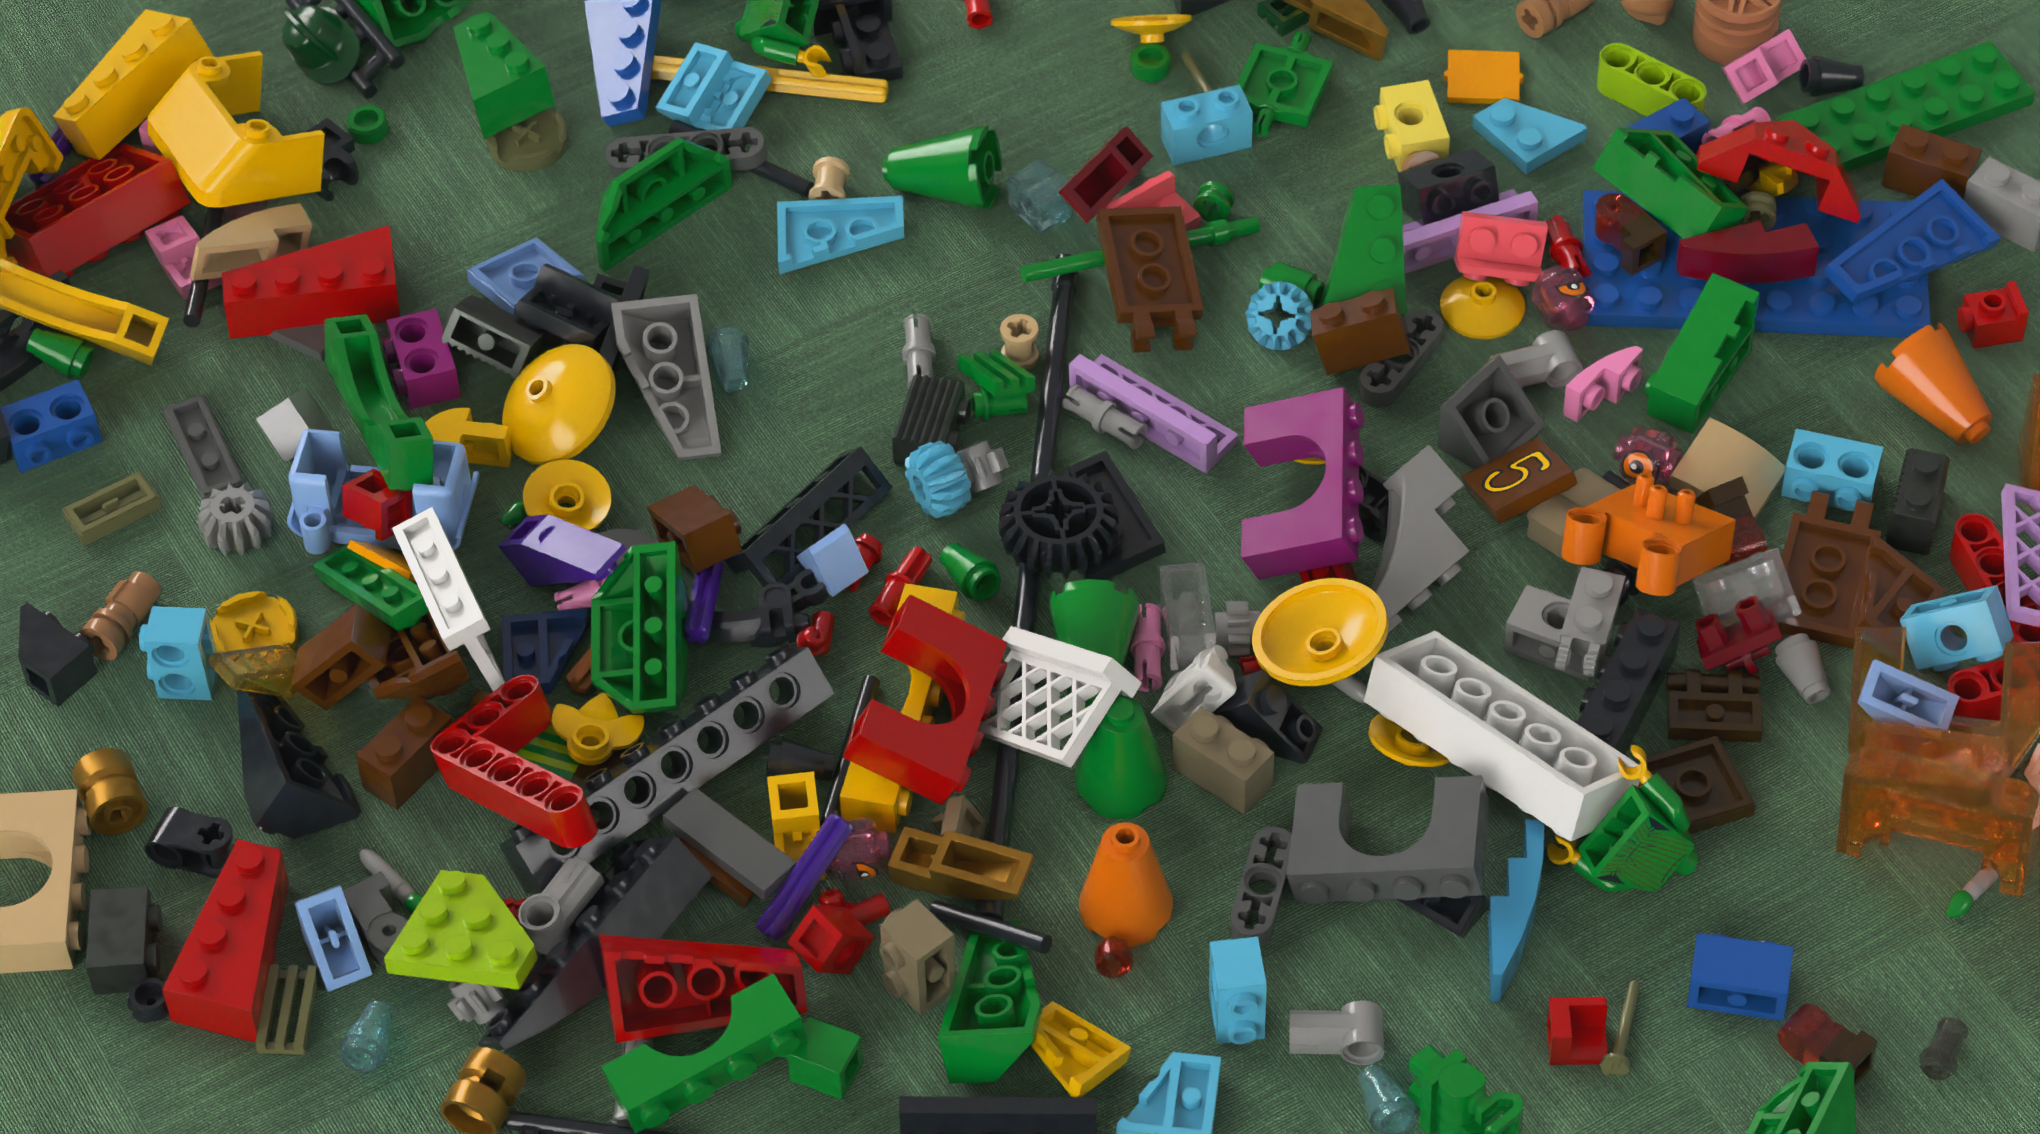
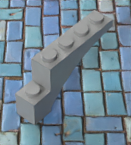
[1370,445,1469,632]

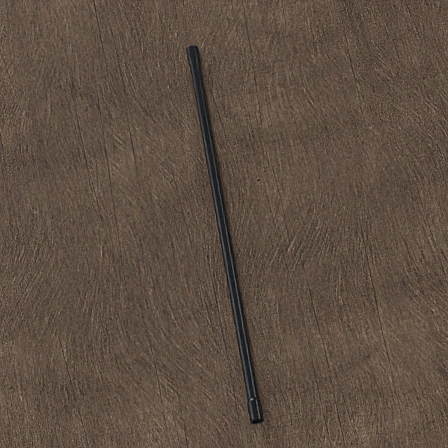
[976,253,1078,920]

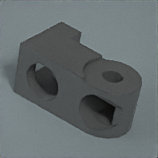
[343,871,408,968]

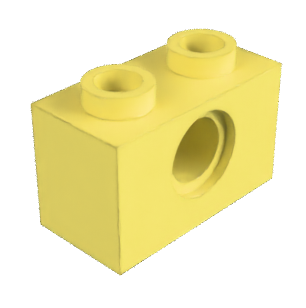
[1374,80,1450,172]

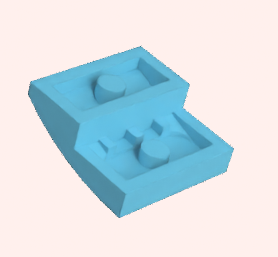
[655,42,772,131]

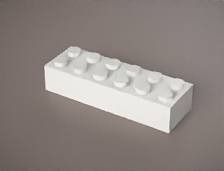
[1364,631,1640,841]

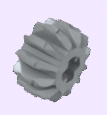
[197,482,274,557]

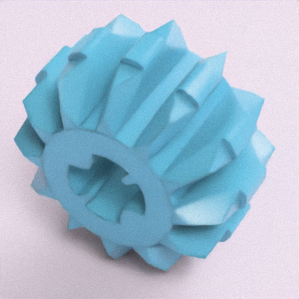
[905,440,972,519]

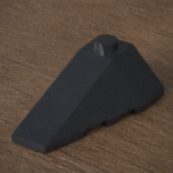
[236,677,362,839]

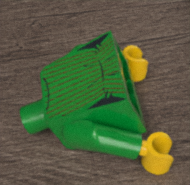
[735,0,832,78]
[1547,745,1698,893]

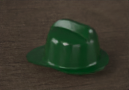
[282,5,361,85]

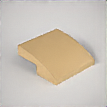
[1669,417,1786,532]

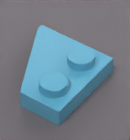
[1472,98,1588,174]
[1116,1052,1221,1134]

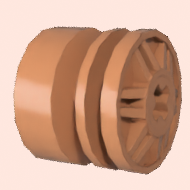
[1692,0,1782,66]

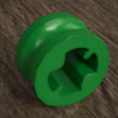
[1193,181,1235,222]

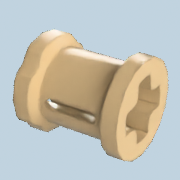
[809,156,850,200]
[1000,314,1039,369]

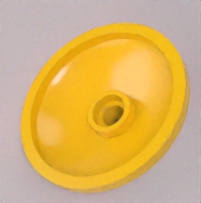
[502,344,616,465]
[1252,578,1389,686]

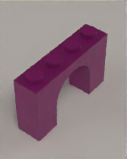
[1241,387,1364,580]

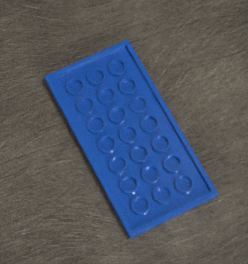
[1583,190,1931,338]

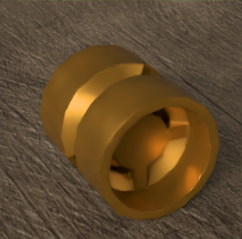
[72,748,149,836]
[440,1047,527,1134]

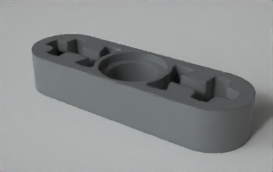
[1359,310,1443,407]
[1230,826,1291,947]

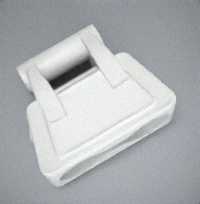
[1151,645,1237,733]

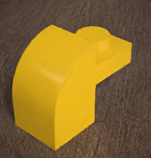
[425,408,513,468]
[767,771,826,880]

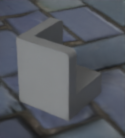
[256,388,333,461]

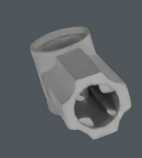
[1489,330,1583,388]
[518,856,604,954]
[1289,1000,1384,1065]

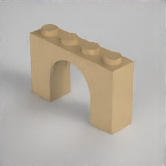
[0,789,92,974]

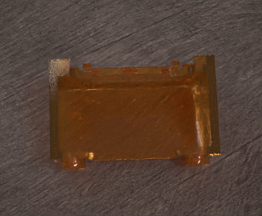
[1836,745,2040,897]

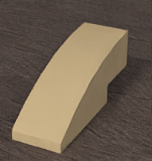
[190,203,312,281]

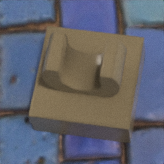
[933,795,987,840]

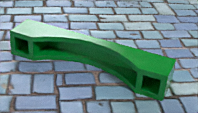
[325,314,433,491]

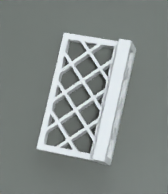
[392,507,505,692]
[978,626,1142,768]

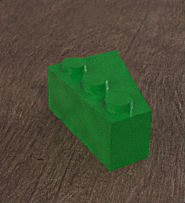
[453,11,555,139]
[1592,128,1749,239]
[1320,184,1407,314]
[1644,273,1760,434]

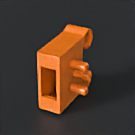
[1561,473,1736,596]

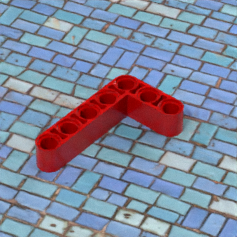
[1946,513,2040,730]
[430,674,598,848]

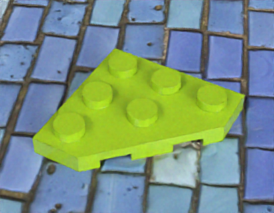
[384,870,537,989]

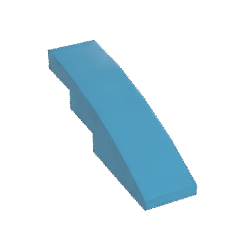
[1488,819,1544,1002]

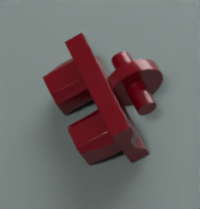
[1695,595,1783,676]

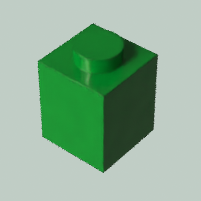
[785,1017,863,1100]

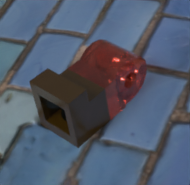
[1594,193,1667,276]
[1695,476,1768,571]
[1777,1003,1878,1086]

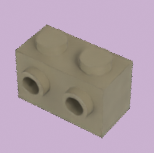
[1172,706,1274,815]
[879,899,956,1015]

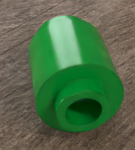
[1259,261,1325,310]

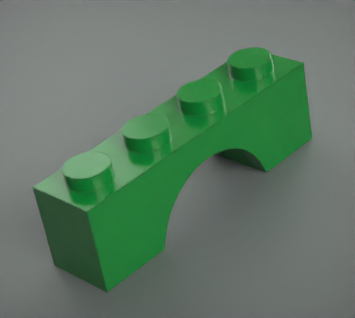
[601,973,807,1134]

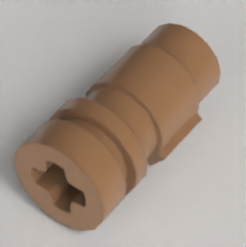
[1516,0,1597,39]
[79,571,161,661]

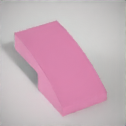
[1722,29,1806,104]
[144,215,222,300]

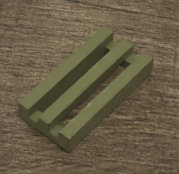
[61,471,162,546]
[255,964,319,1055]

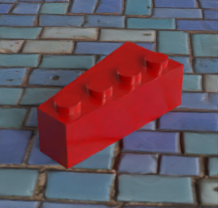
[222,225,400,339]
[162,839,289,1042]
[599,934,808,1043]

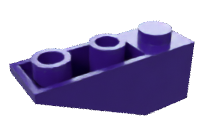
[498,514,627,586]

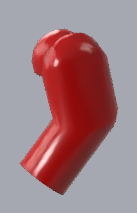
[796,611,835,658]
[818,889,891,926]

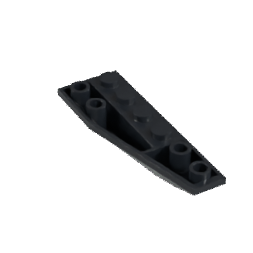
[478,836,712,1050]

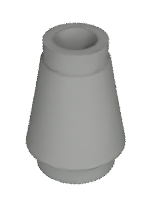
[1775,633,1831,704]

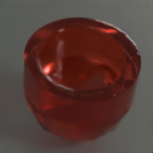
[1094,936,1133,978]

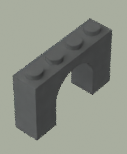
[1287,775,1490,904]

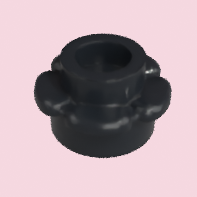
[127,978,169,1023]

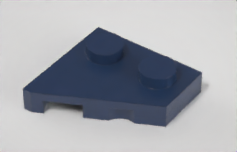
[501,608,590,694]

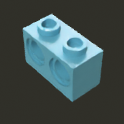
[1781,429,1883,511]
[139,606,220,700]
[1209,936,1267,1044]

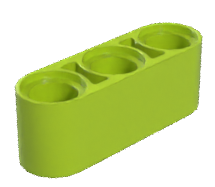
[1597,43,1707,117]

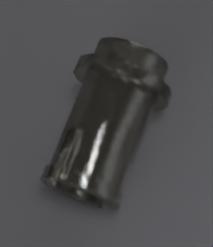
[1919,1017,1968,1081]

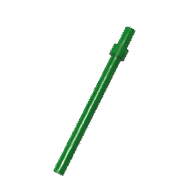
[1020,216,1260,283]

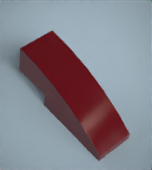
[1059,125,1154,223]
[1676,221,1819,283]

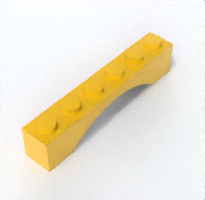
[0,258,169,366]
[840,583,965,833]

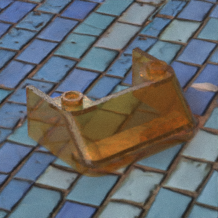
[1848,626,2040,783]

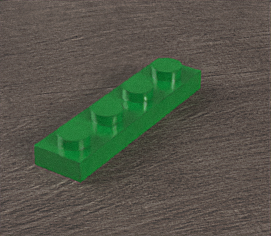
[312,543,430,631]

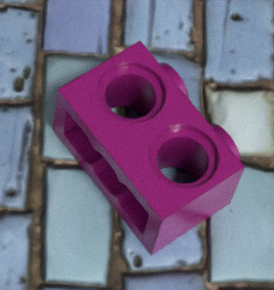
[382,308,461,410]

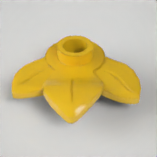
[551,693,644,765]

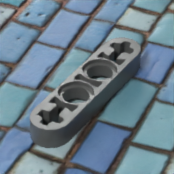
[605,127,768,177]

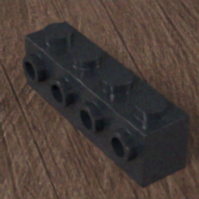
[1571,607,1681,755]

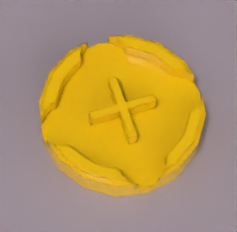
[210,591,300,671]

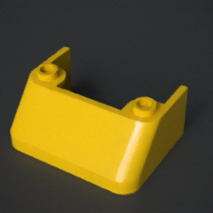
[147,51,325,208]

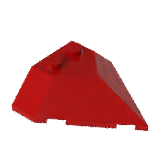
[1697,120,1861,224]

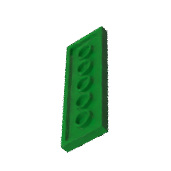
[1777,40,2035,172]

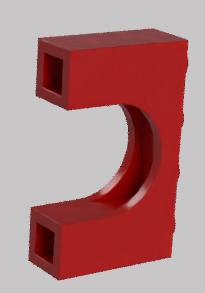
[842,594,1008,805]

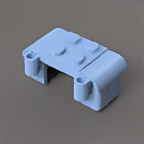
[287,429,480,555]

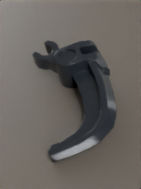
[688,569,828,648]

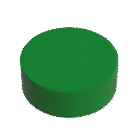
[1130,43,1171,82]
[346,105,389,145]

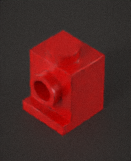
[1957,281,2029,349]
[342,469,413,541]

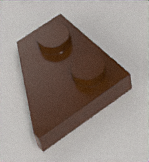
[1858,536,1946,655]

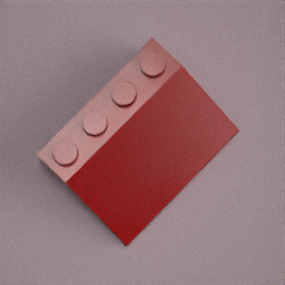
[5,142,191,278]

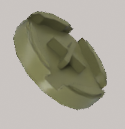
[486,110,568,171]

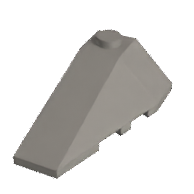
[611,294,722,461]

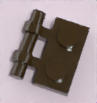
[1666,669,1763,742]

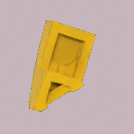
[1746,161,1798,197]

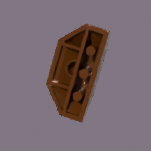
[367,612,471,700]

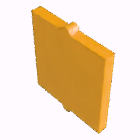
[1443,49,1524,105]
[347,540,416,582]

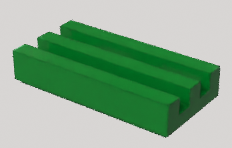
[958,350,1035,398]

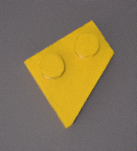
[1030,1001,1132,1097]

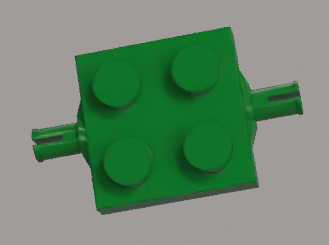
[1236,30,1334,137]

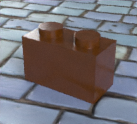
[1882,124,1982,200]
[1310,287,1410,376]
[647,485,742,574]
[291,604,392,710]
[356,696,453,810]

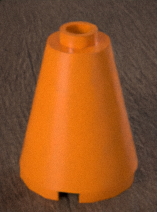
[1874,323,1993,444]
[1079,822,1173,947]

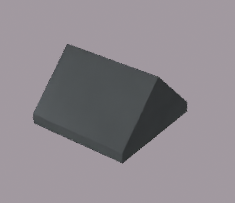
[1438,355,1545,470]

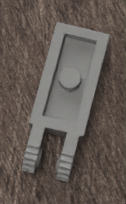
[1555,566,1626,677]

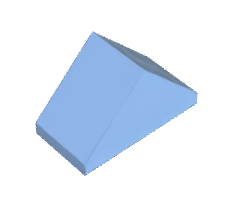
[796,523,869,597]
[1857,659,1959,740]
[295,885,373,992]

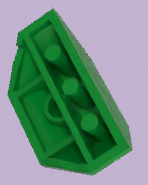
[596,137,732,272]
[591,541,688,714]
[1746,1062,1856,1134]

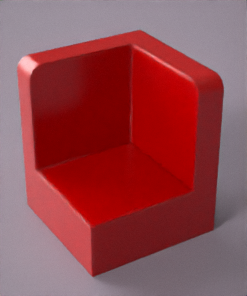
[1546,997,1608,1065]

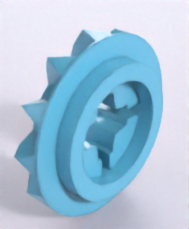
[1245,281,1313,350]

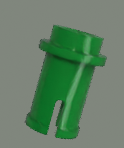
[971,387,1027,422]

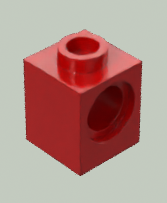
[787,905,875,974]

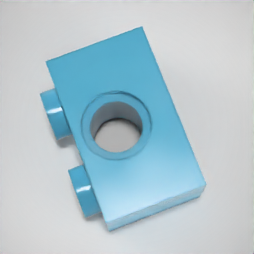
[1161,84,1253,166]
[1900,585,2014,672]

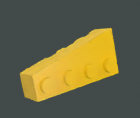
[53,9,214,160]

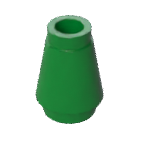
[26,328,95,379]
[940,543,1001,601]

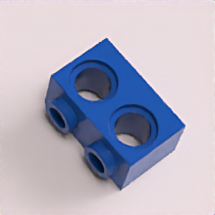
[0,379,103,473]

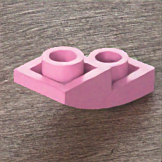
[1563,346,1644,422]

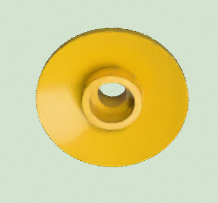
[1111,14,1192,43]
[1439,276,1525,340]
[523,459,611,531]
[1368,713,1450,767]

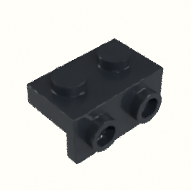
[514,263,620,349]

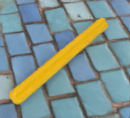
[651,55,889,104]

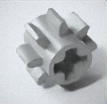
[957,440,1009,493]
[1214,601,1261,656]
[446,981,506,1025]

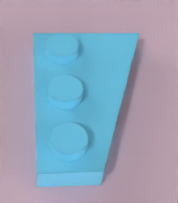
[777,196,905,275]

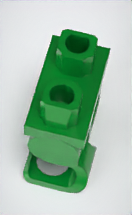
[1408,1044,1524,1134]

